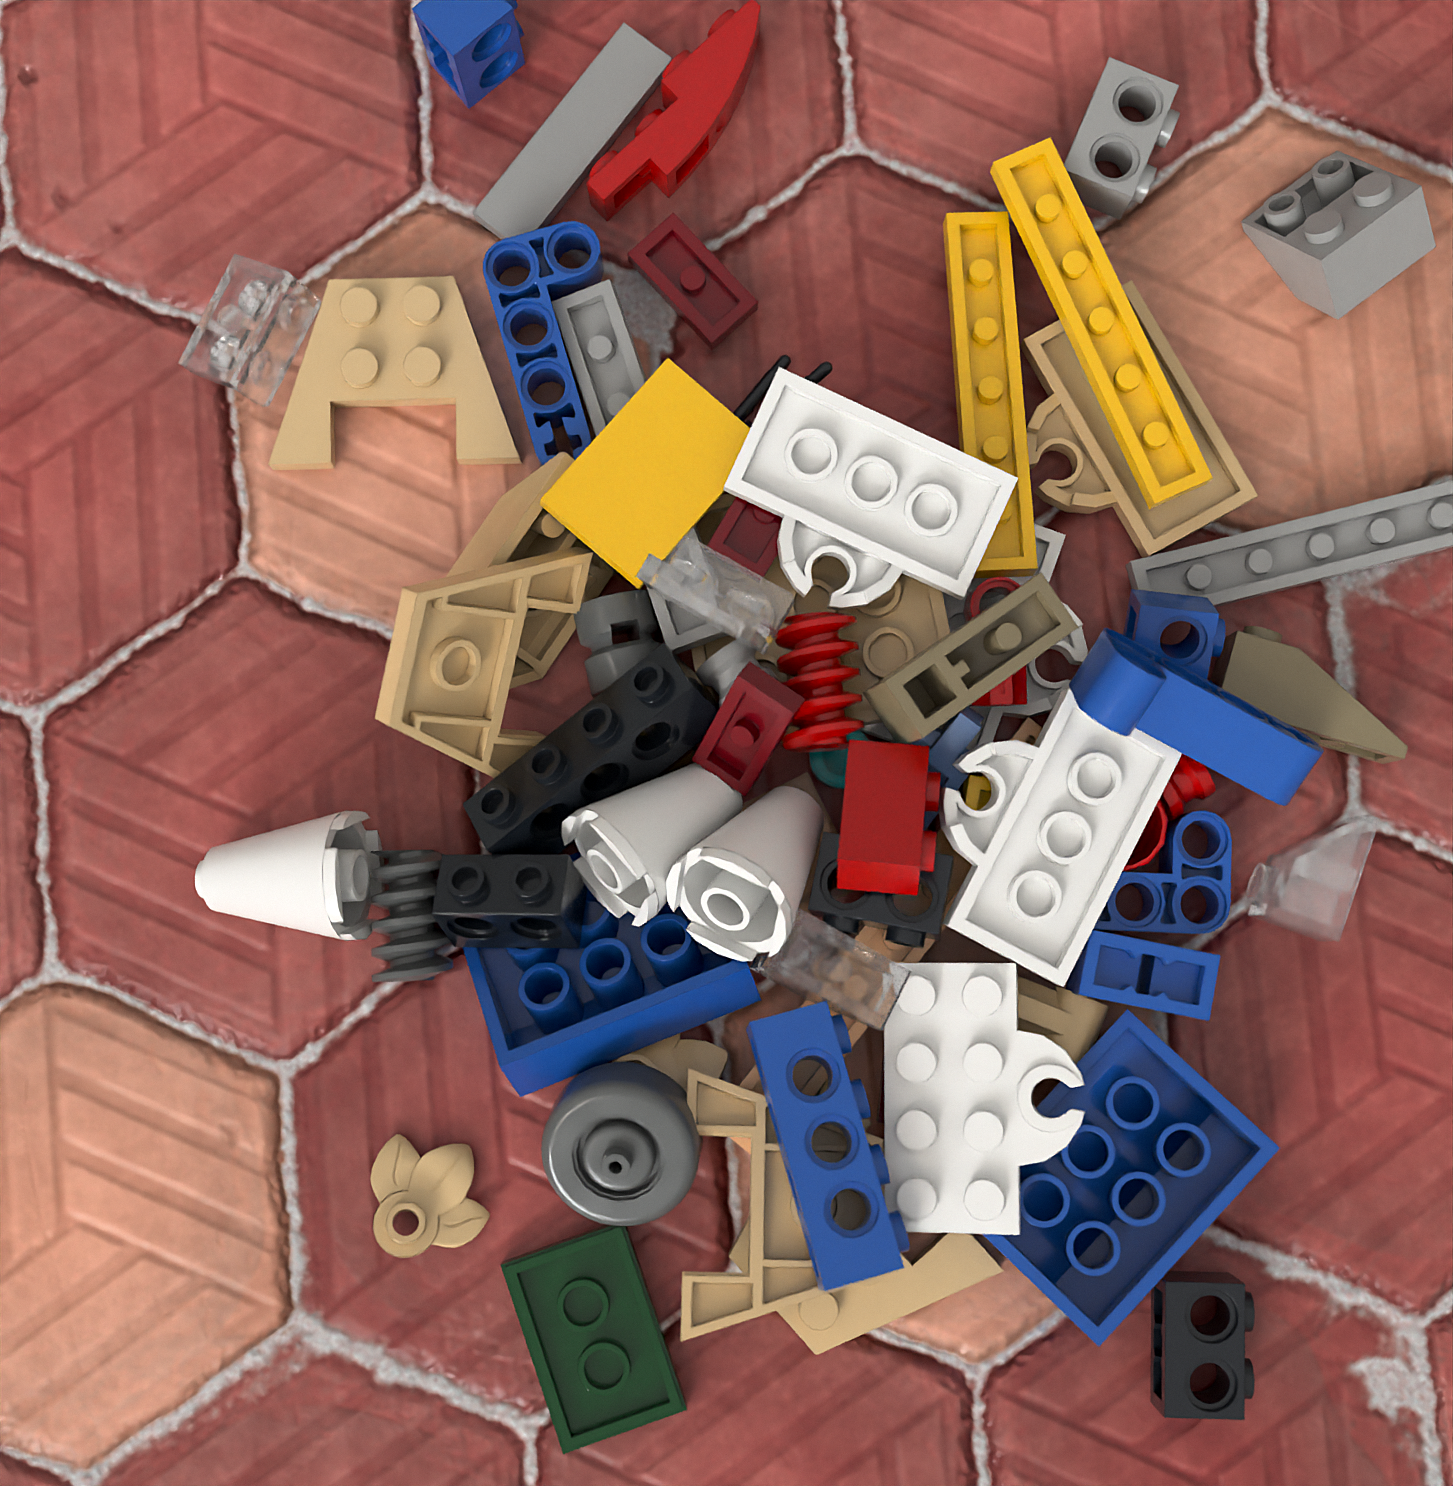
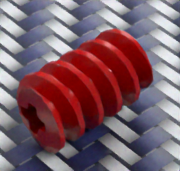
[775,612,865,752]

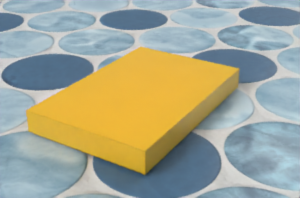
[540,358,751,589]

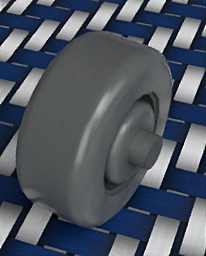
[541,1062,703,1226]

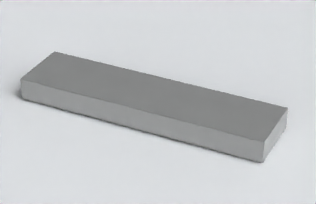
[473,23,673,240]

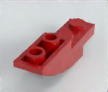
[586,0,761,222]

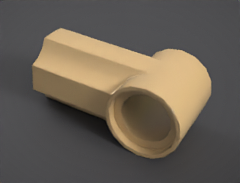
[1018,976,1109,1064]

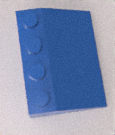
[463,852,761,1097]
[982,1009,1280,1347]

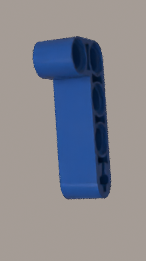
[483,221,604,466]
[1069,628,1324,806]
[1093,810,1232,934]

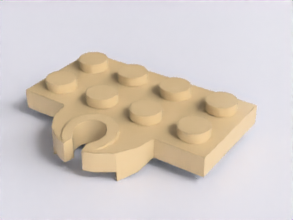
[1020,280,1258,558]

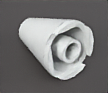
[562,763,743,927]
[666,786,824,961]
[195,810,385,941]

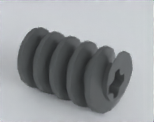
[370,850,454,982]

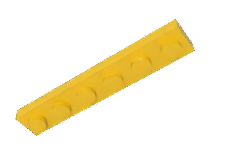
[990,137,1213,509]
[943,211,1038,578]

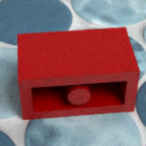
[837,740,941,896]

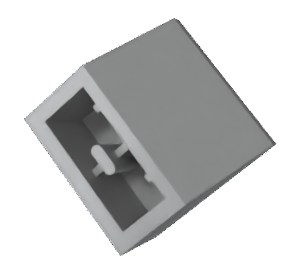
[1241,150,1436,320]

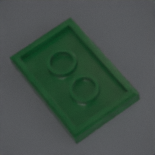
[501,1225,687,1454]

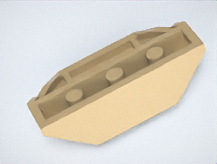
[446,452,613,689]

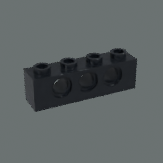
[462,643,720,855]

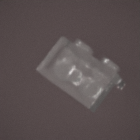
[178,253,322,407]
[636,536,795,655]

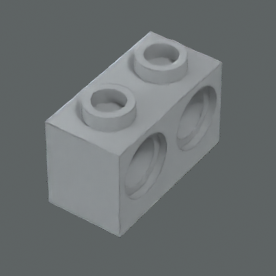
[1064,57,1180,220]

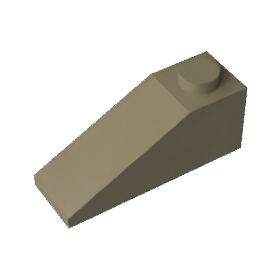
[863,572,1079,744]
[1211,626,1408,764]

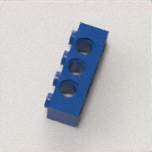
[746,1001,910,1291]

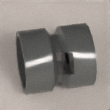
[573,590,662,698]

